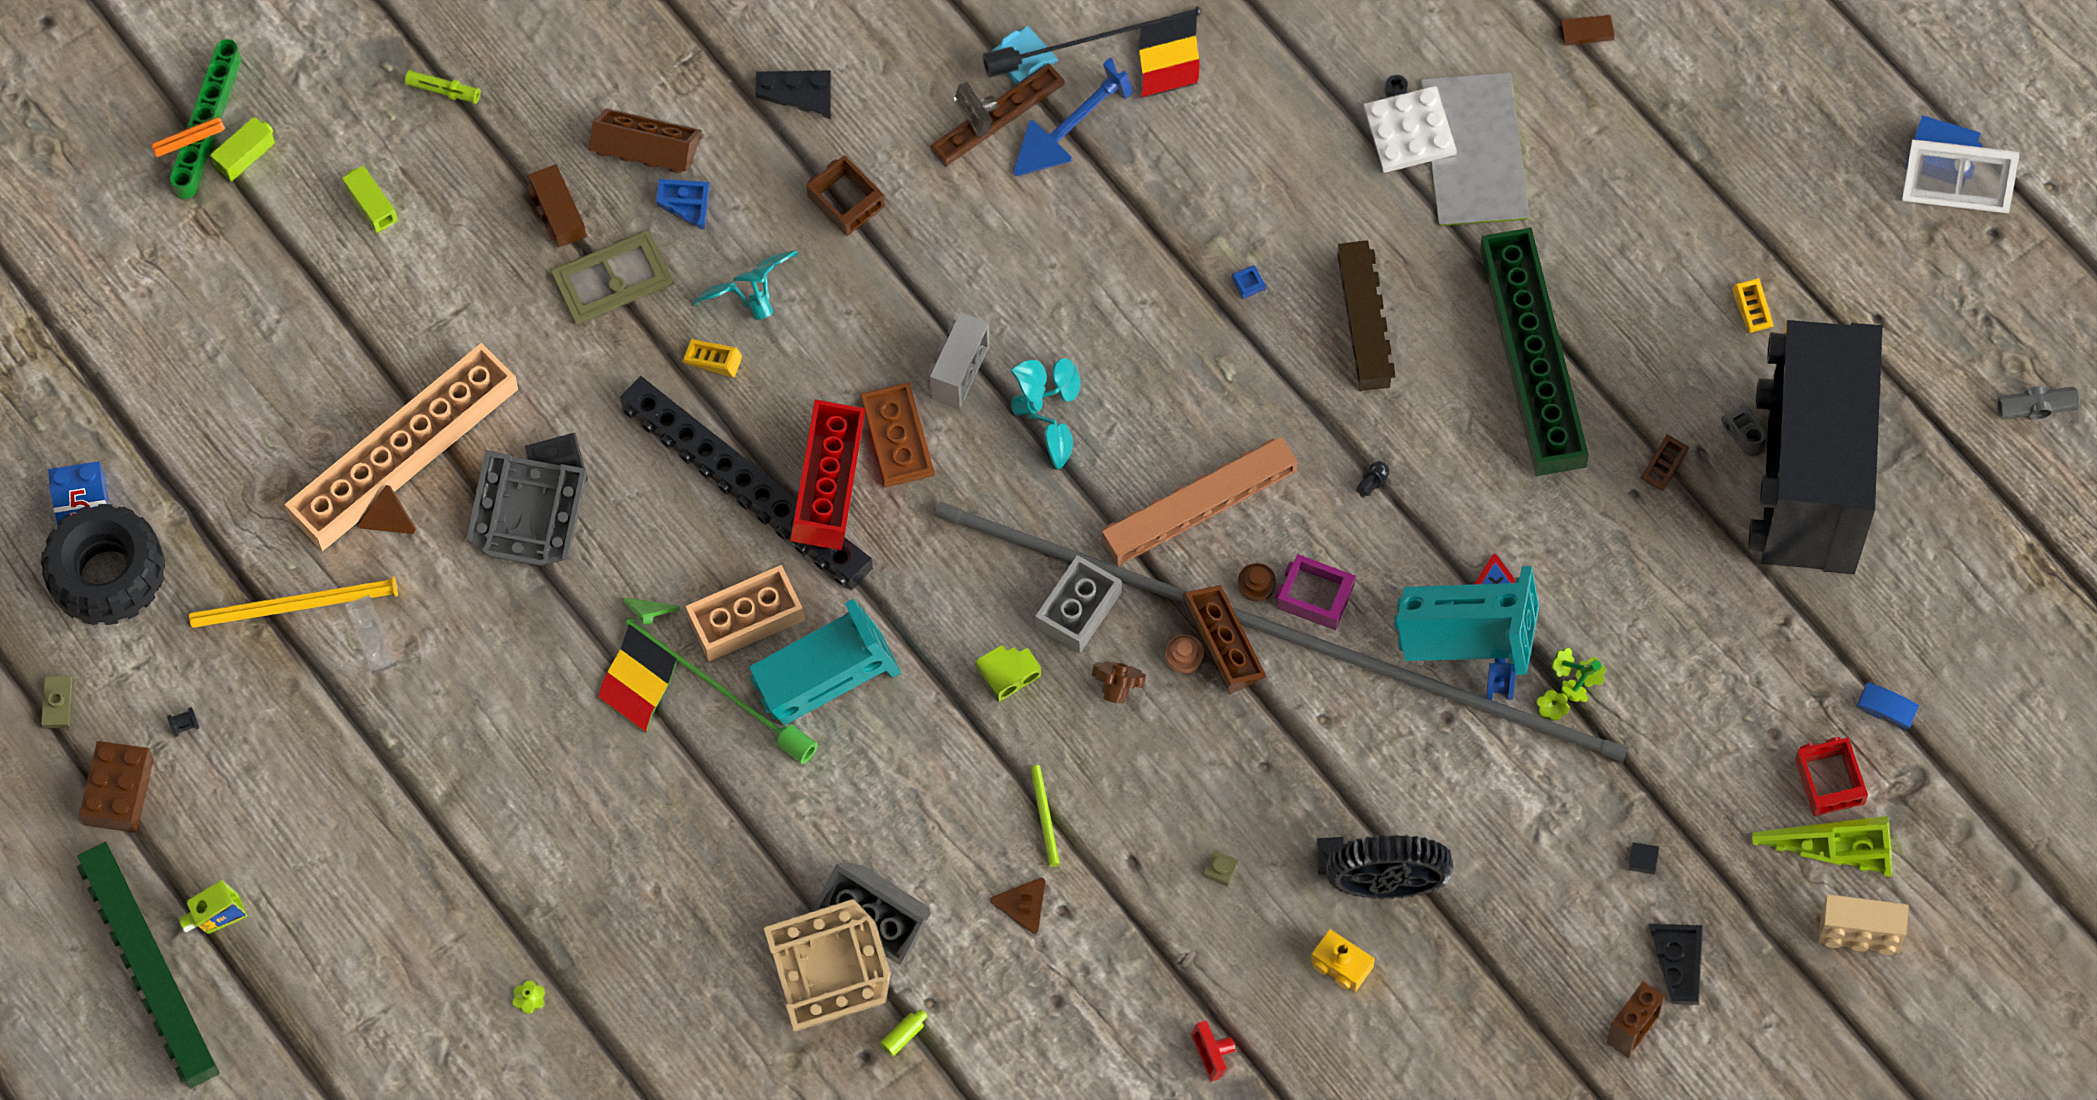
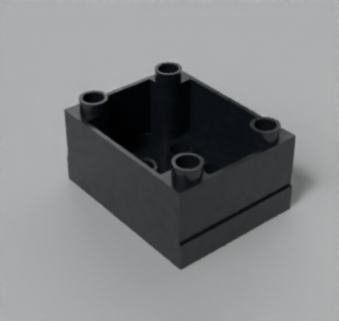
[1748,320,1883,574]

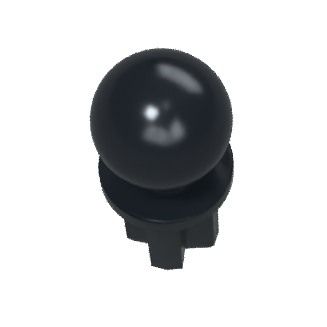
[1356,461,1389,498]

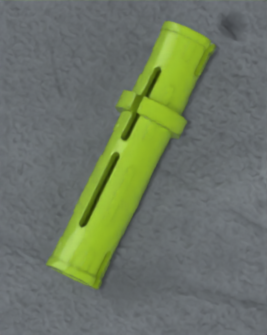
[405,70,481,104]

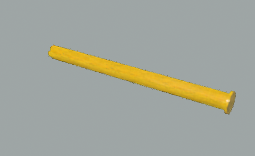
[189,576,398,628]

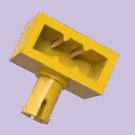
[1311,929,1375,992]

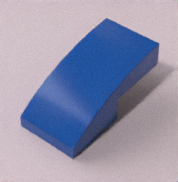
[1856,682,1919,730]

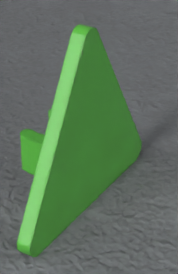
[623,598,680,624]

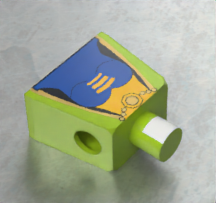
[179,880,248,933]

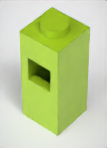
[210,116,275,182]
[342,165,398,234]

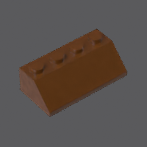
[589,108,702,173]

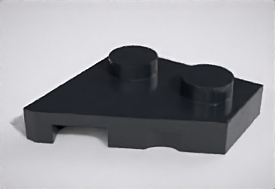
[524,432,588,481]

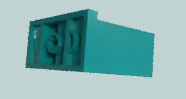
[1394,566,1539,675]
[749,598,902,725]

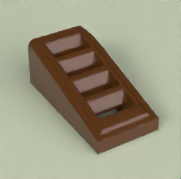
[1640,434,1689,491]

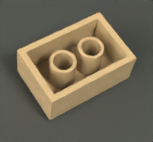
[1818,894,1909,955]

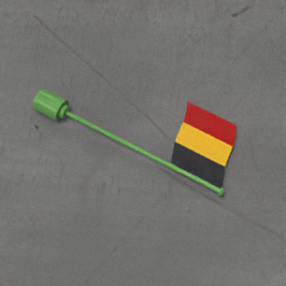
[599,618,818,764]

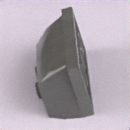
[813,863,931,966]

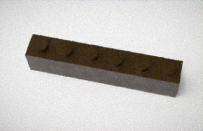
[1337,240,1395,391]

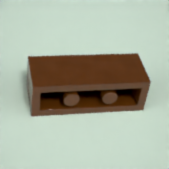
[527,164,587,248]

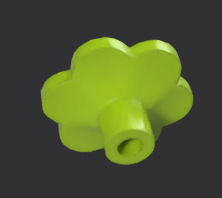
[1537,690,1570,721]
[513,980,545,1014]

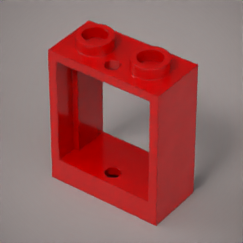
[1795,737,1868,817]

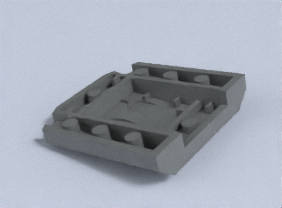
[467,450,588,566]

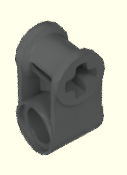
[1721,405,1766,456]

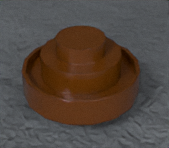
[1238,563,1276,602]

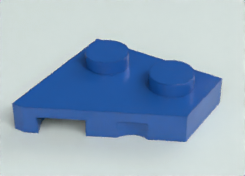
[656,179,710,230]

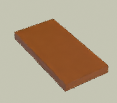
[860,382,935,488]

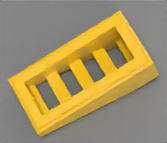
[1732,278,1774,333]
[683,339,742,377]

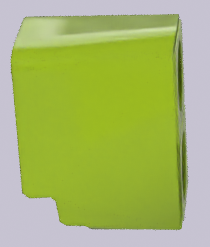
[975,645,1041,702]

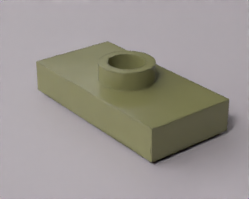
[41,676,73,728]

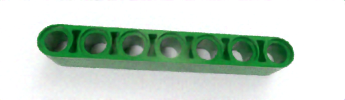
[170,39,241,199]

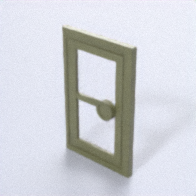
[551,230,674,325]

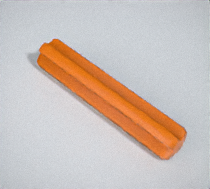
[151,117,224,157]

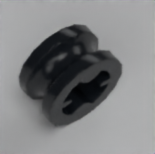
[1385,75,1408,98]

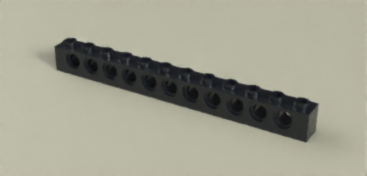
[620,376,873,590]

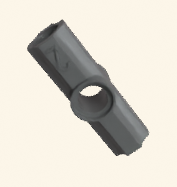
[1997,386,2079,420]

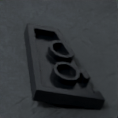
[756,70,831,119]
[1648,924,1703,1005]

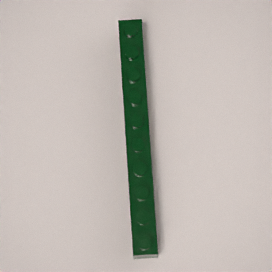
[76,841,220,1088]

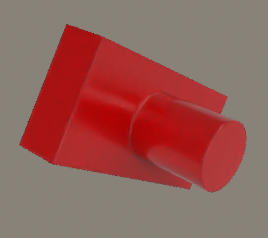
[1191,1020,1235,1082]

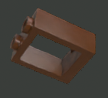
[806,155,885,236]
[1606,981,1665,1059]

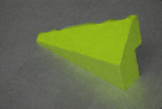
[1752,816,1892,877]

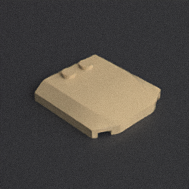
[764,899,891,1032]

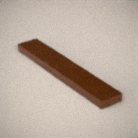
[930,63,1065,166]

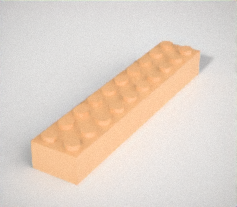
[285,343,518,551]

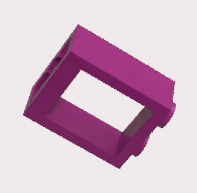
[1275,554,1356,631]

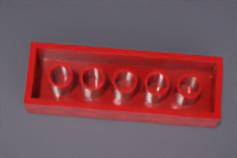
[790,399,866,550]

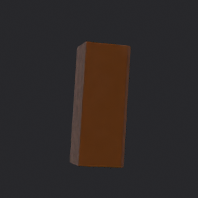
[1182,585,1266,695]

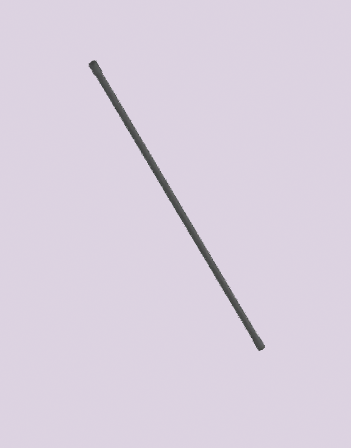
[935,501,1628,762]

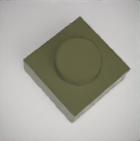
[1203,850,1238,886]

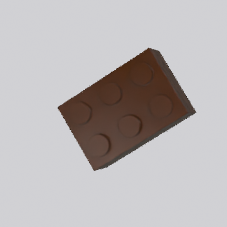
[79,741,154,833]

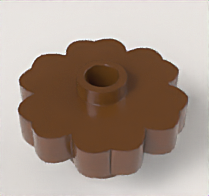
[1091,662,1146,703]

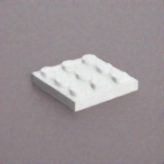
[1364,86,1457,173]

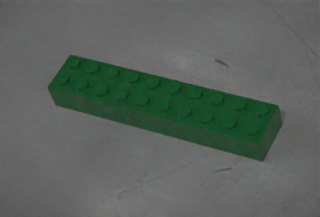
[1480,227,1589,476]

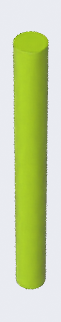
[1030,765,1060,867]

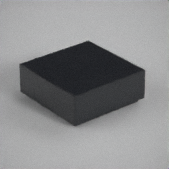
[1628,842,1659,875]

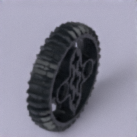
[1326,834,1454,899]

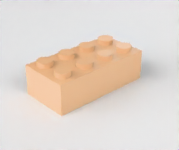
[685,565,805,662]

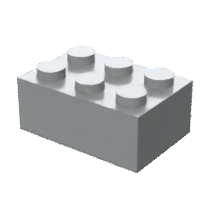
[928,312,990,409]
[1035,555,1122,654]

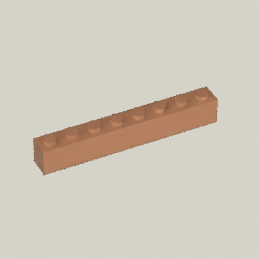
[1102,437,1298,566]

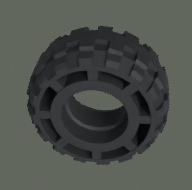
[41,504,165,625]

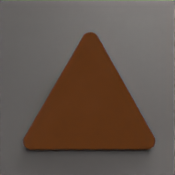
[359,485,416,534]
[990,877,1045,934]

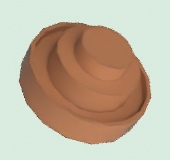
[1166,635,1204,673]

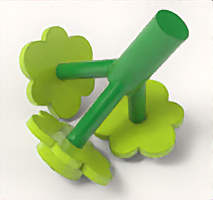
[1551,648,1606,702]

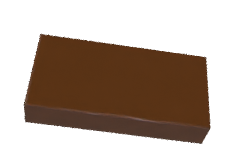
[1561,14,1615,46]

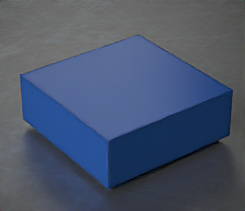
[1232,265,1266,299]

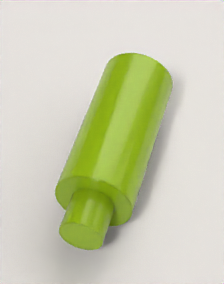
[880,1009,928,1057]

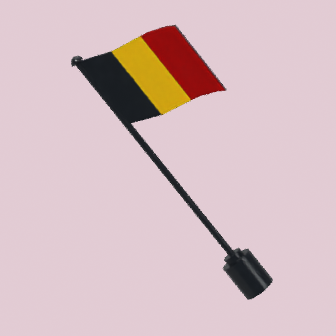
[982,6,1202,99]

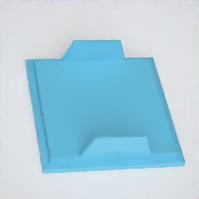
[990,26,1058,85]

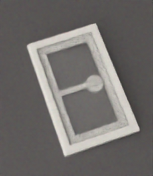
[1902,140,2019,214]

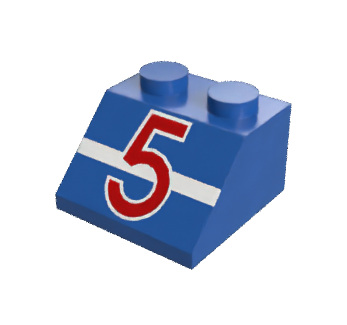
[48,461,108,527]

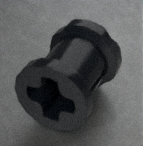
[167,707,200,737]

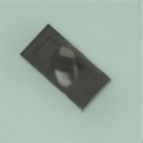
[954,82,997,137]

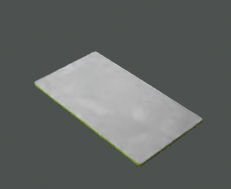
[1422,73,1530,226]

